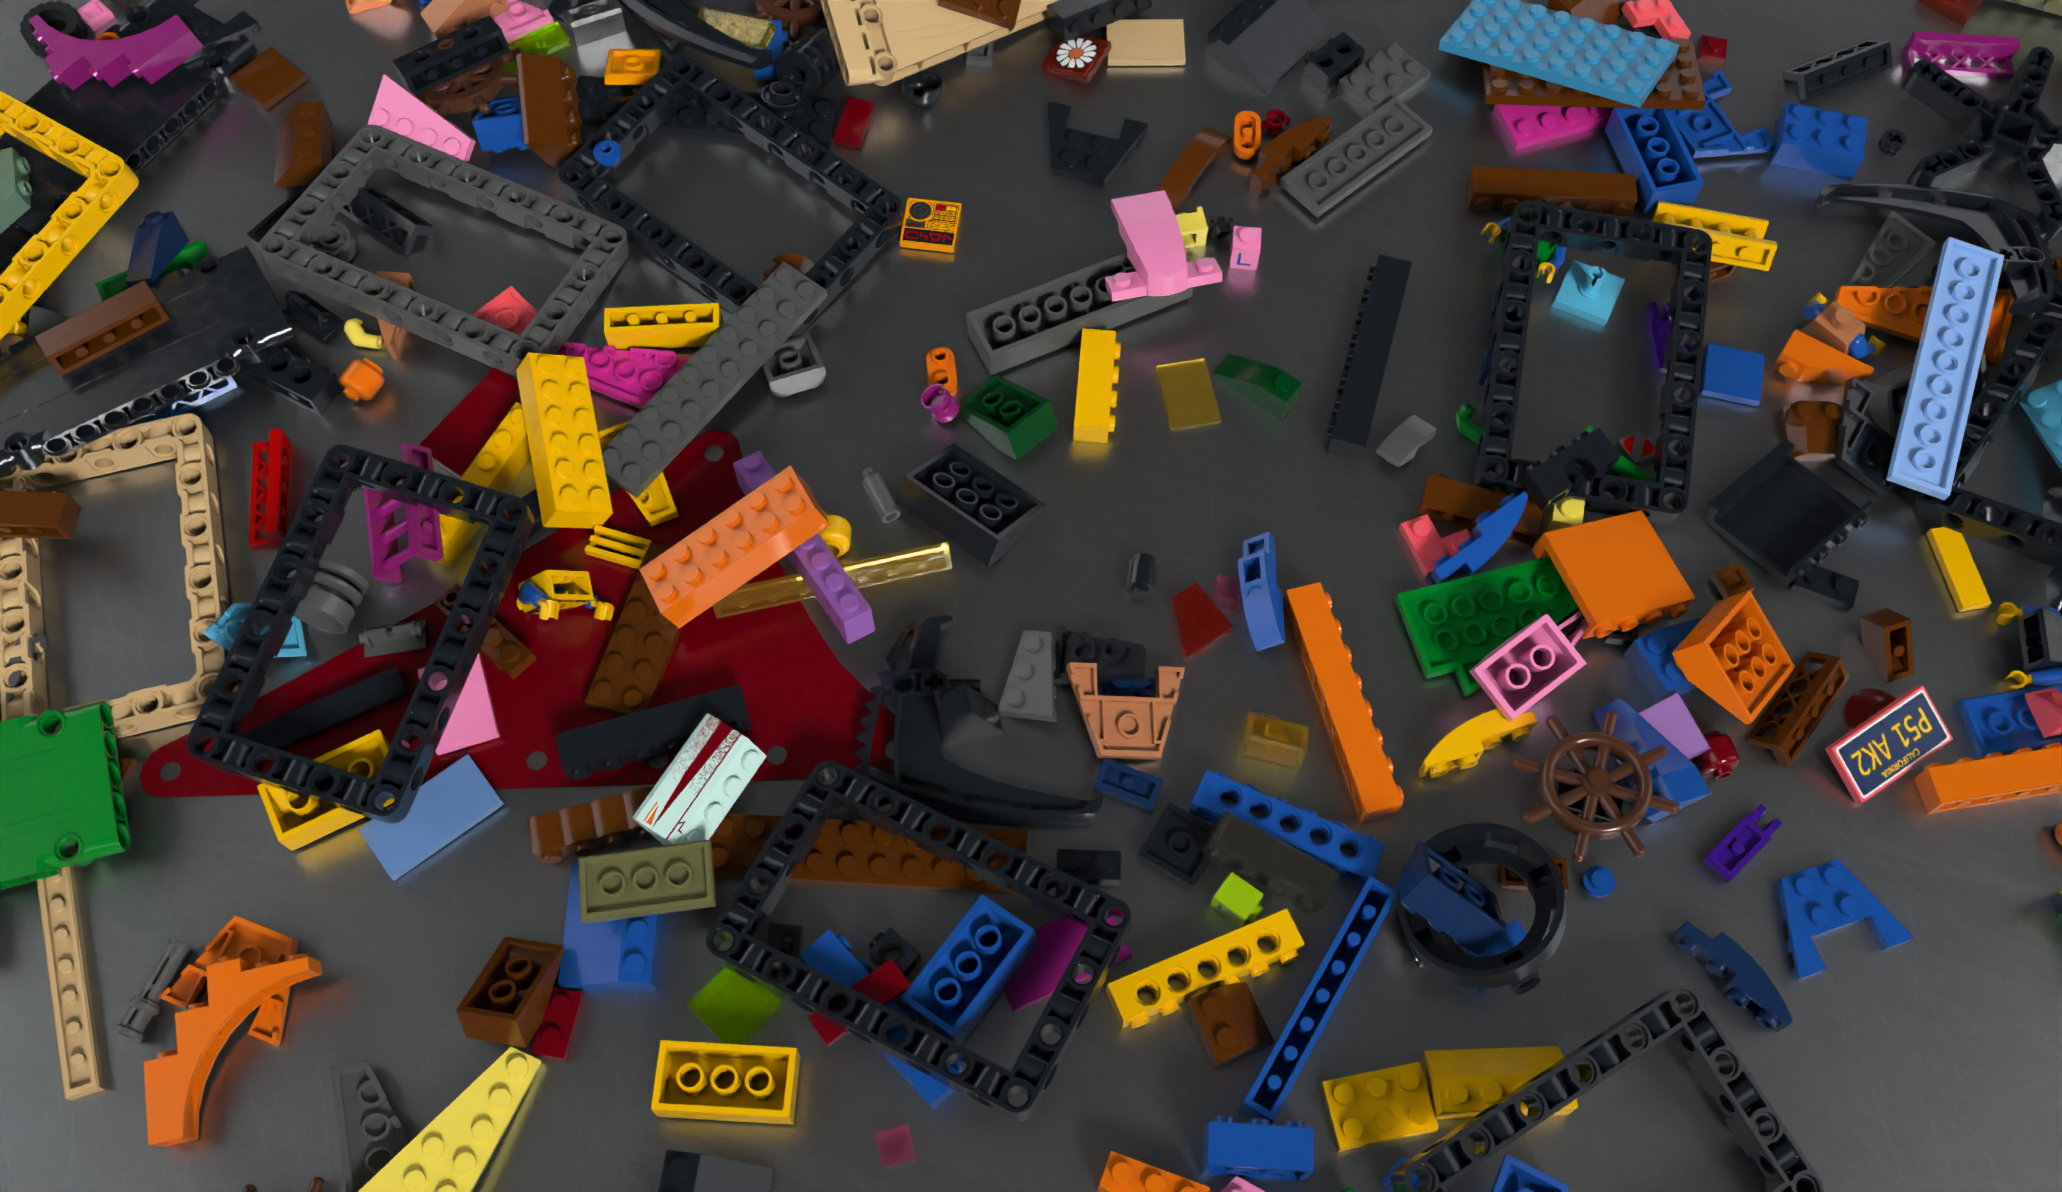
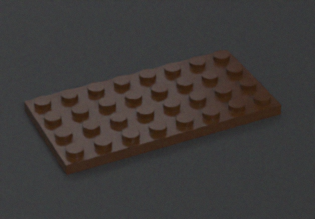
[1481,38,1706,110]

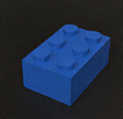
[1771,102,1868,180]
[1201,1116,1314,1182]

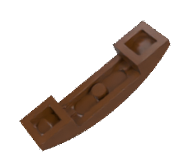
[1157,126,1232,212]

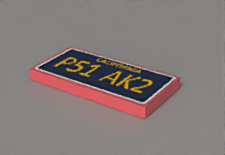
[1825,686,1953,803]

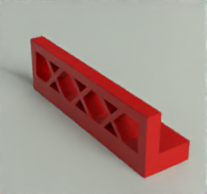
[248,428,292,549]

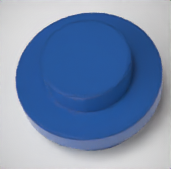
[1582,865,1616,898]

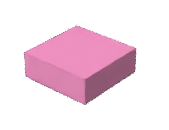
[77,0,115,32]

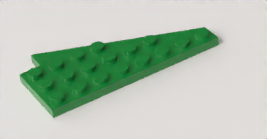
[1395,556,1579,697]

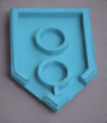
[203,603,307,658]

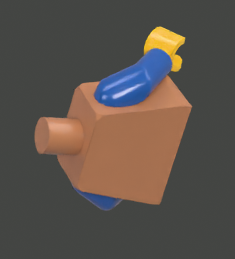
[1801,291,1887,359]

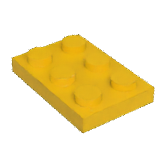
[1320,1062,1439,1152]

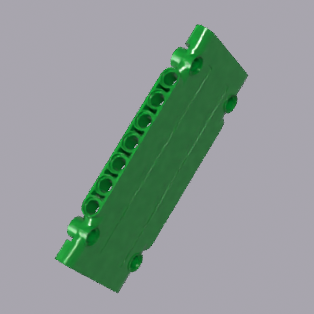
[0,701,131,890]

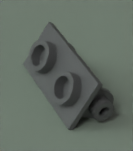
[358,620,427,658]

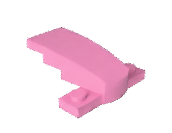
[1105,190,1222,302]

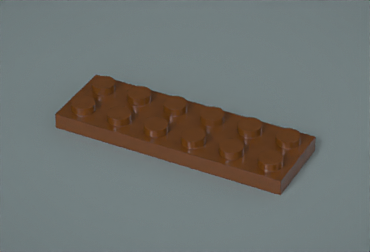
[585,543,683,716]

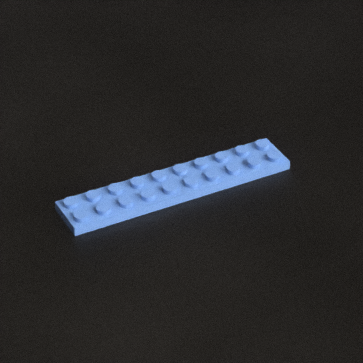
[1886,237,2005,500]

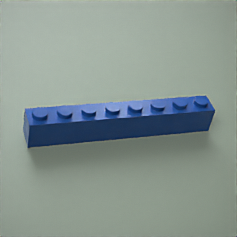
[1239,876,1397,1125]

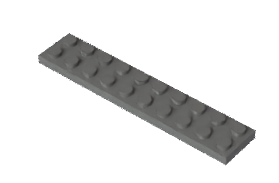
[602,262,828,499]

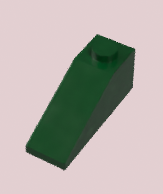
[1212,354,1302,420]

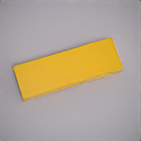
[1926,527,1992,612]

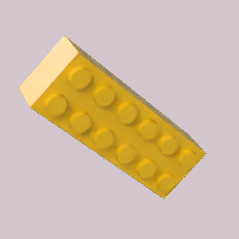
[516,352,613,529]

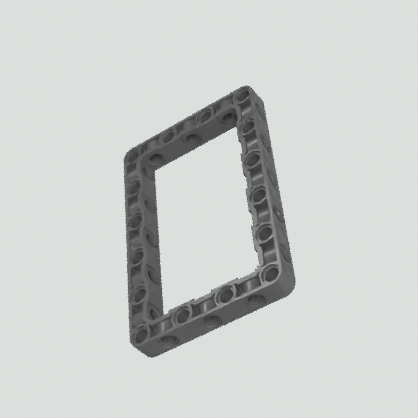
[259,125,629,377]

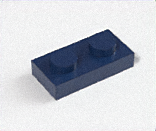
[1093,758,1164,812]

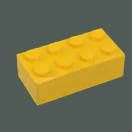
[651,1040,801,1125]

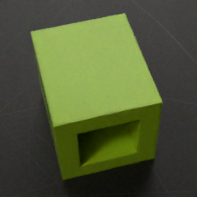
[1210,872,1264,928]

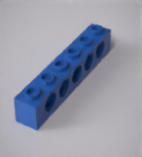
[1189,770,1386,887]

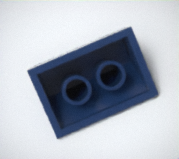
[1398,840,1506,956]

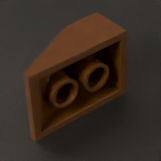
[456,937,565,1048]

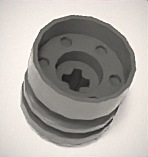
[293,558,370,634]

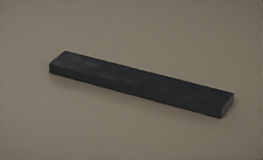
[226,666,409,775]

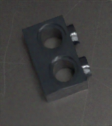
[1303,32,1365,94]

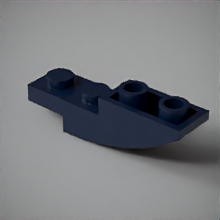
[1670,921,1792,1032]

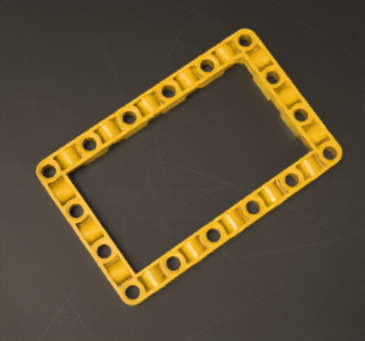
[0,91,139,341]

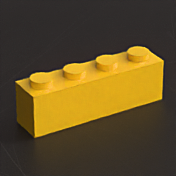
[604,303,724,350]
[1073,328,1121,443]

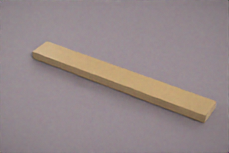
[37,865,104,1101]

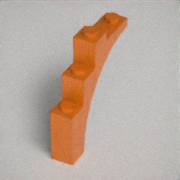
[143,953,322,1147]

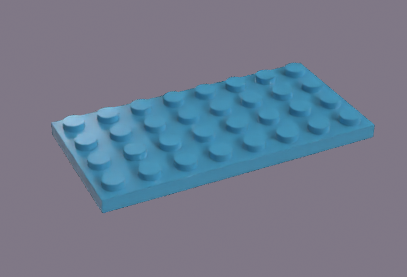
[1438,0,1679,108]

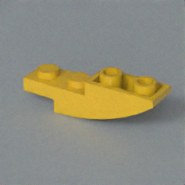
[1418,708,1538,778]

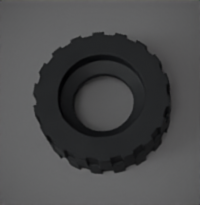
[20,1,88,58]

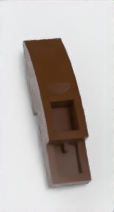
[1249,116,1333,196]
[434,583,537,680]

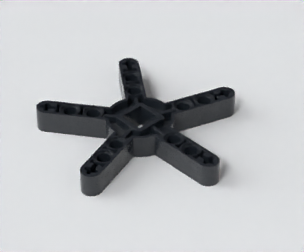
[1903,46,2062,241]

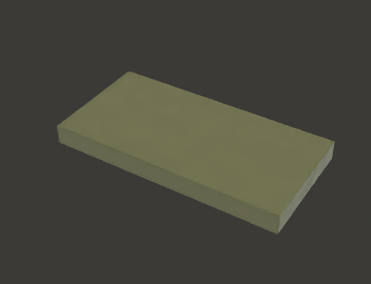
[578,840,716,924]

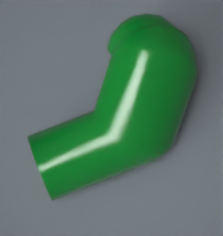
[1455,403,1480,444]

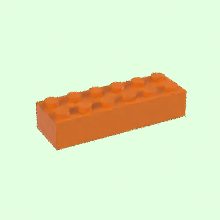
[639,465,831,628]

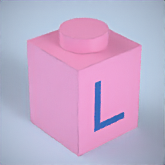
[1229,226,1262,270]

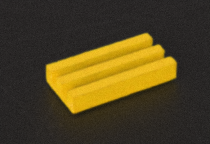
[584,525,652,570]

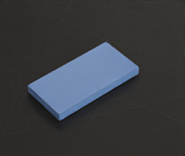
[358,754,504,881]

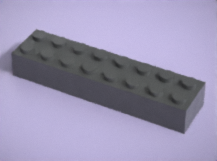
[966,252,1193,376]

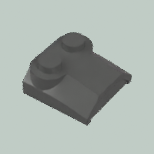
[761,333,826,397]

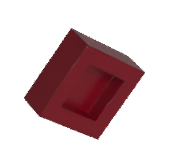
[1697,35,1728,66]

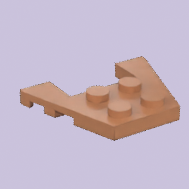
[1066,662,1185,760]

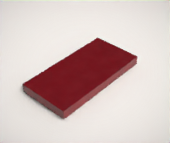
[419,368,522,479]

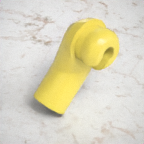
[344,318,382,349]

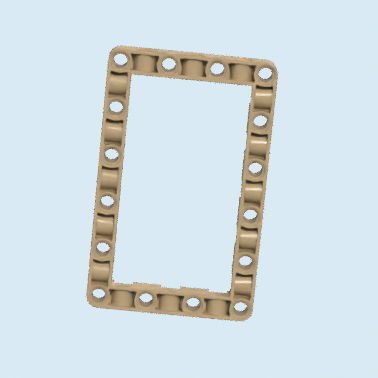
[0,413,238,739]

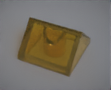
[1238,710,1310,771]

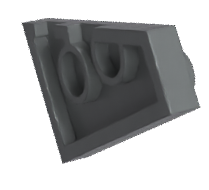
[997,630,1057,722]

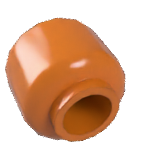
[339,358,384,402]

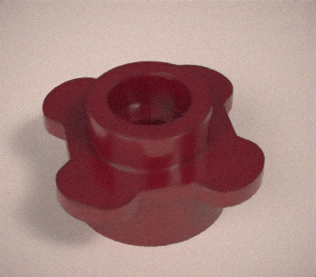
[1261,109,1291,136]

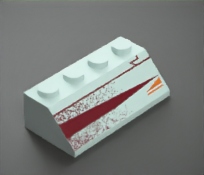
[632,713,767,846]

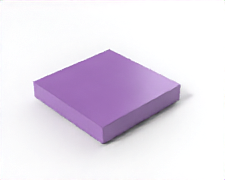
[1638,693,1711,760]

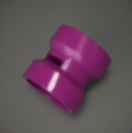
[921,384,960,423]

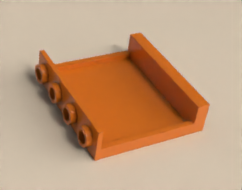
[1532,510,1695,639]

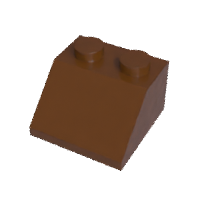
[1186,982,1275,1070]

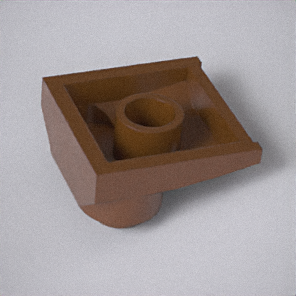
[1778,401,1842,462]

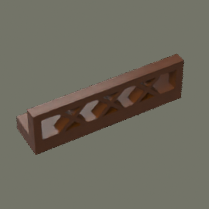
[1747,651,1850,767]

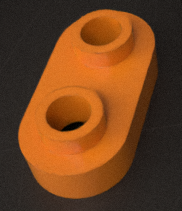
[1233,110,1261,160]
[926,346,958,397]

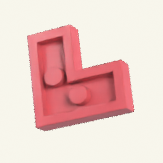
[1621,0,1691,40]
[1399,514,1472,578]

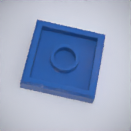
[1700,343,1765,407]

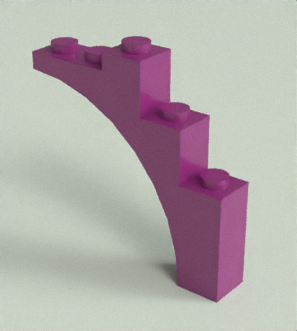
[28,14,204,91]

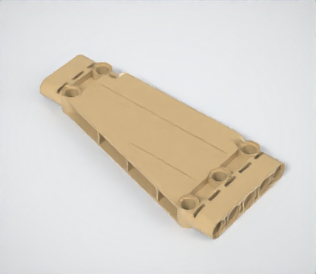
[820,0,1060,87]

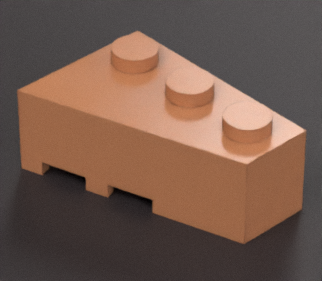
[420,0,510,39]

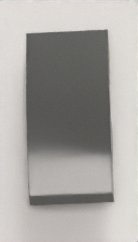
[1375,415,1437,468]

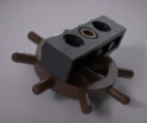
[392,15,524,118]

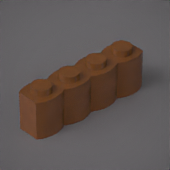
[527,786,654,864]

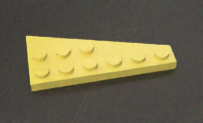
[358,1047,542,1192]

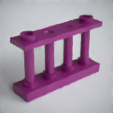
[363,442,444,584]

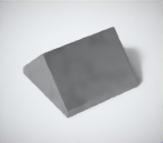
[563,0,626,47]

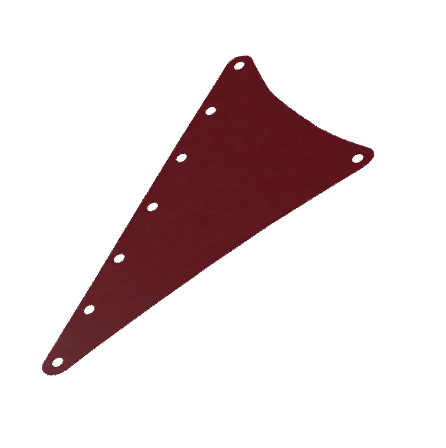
[140,430,896,797]

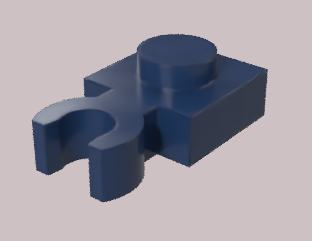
[1102,678,1155,698]

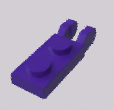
[1646,302,1684,373]
[1702,804,1782,883]

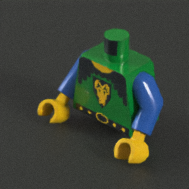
[1481,216,1566,283]

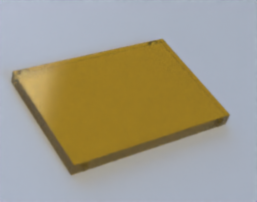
[1155,358,1222,431]

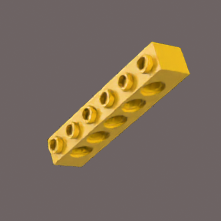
[1106,909,1305,1029]

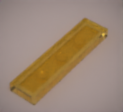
[698,7,777,50]

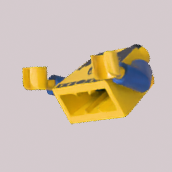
[517,570,614,621]

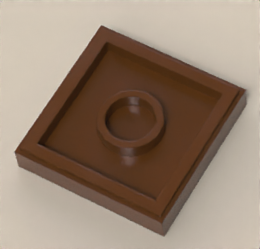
[230,47,307,110]

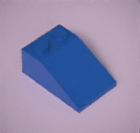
[1623,618,1702,704]

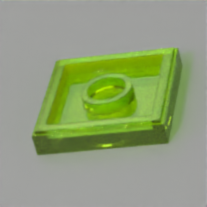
[687,968,782,1045]

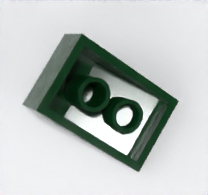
[958,374,1059,460]

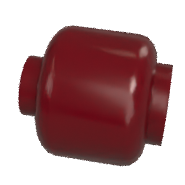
[1694,731,1740,780]

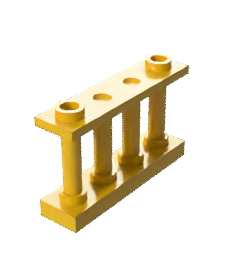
[1652,201,1778,271]

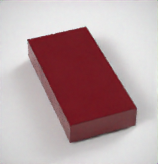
[834,97,875,149]

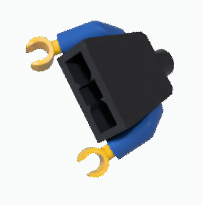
[1996,602,2062,692]

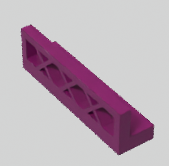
[1903,31,2020,79]

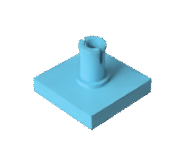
[1552,259,1625,327]

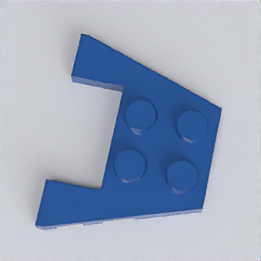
[1670,70,1777,158]
[1777,859,1913,981]

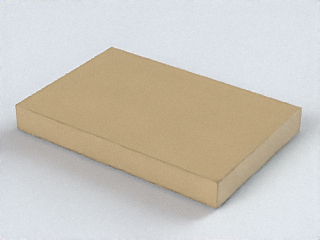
[1106,19,1186,66]

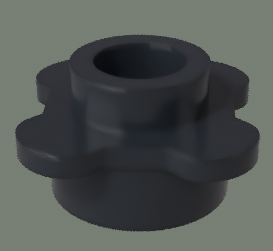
[1207,216,1234,240]

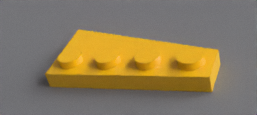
[598,420,679,527]

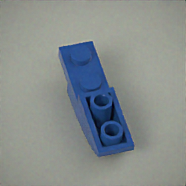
[1430,491,1528,584]
[1238,532,1285,651]

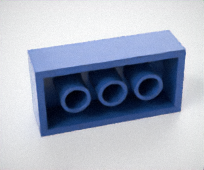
[1605,108,1704,213]

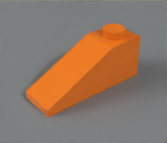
[1772,329,1875,386]

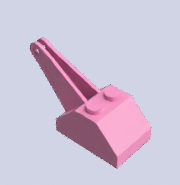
[1469,610,1589,722]

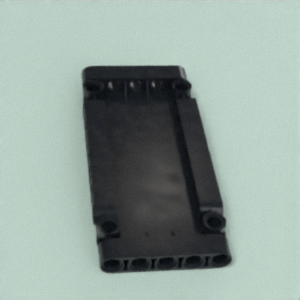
[0,0,257,239]
[0,245,297,477]

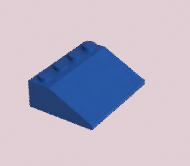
[557,861,665,991]

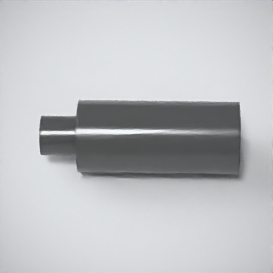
[862,468,901,523]

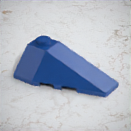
[1593,697,1712,823]

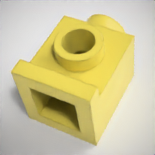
[1175,206,1208,248]

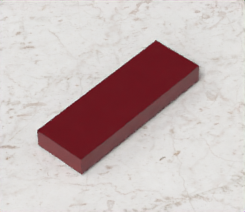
[808,958,911,1047]

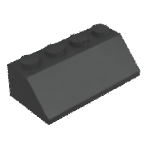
[1863,352,1987,439]

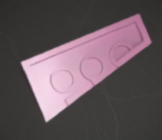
[367,74,476,163]

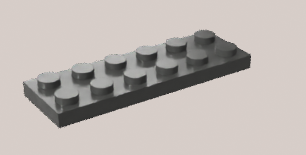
[1280,96,1433,218]

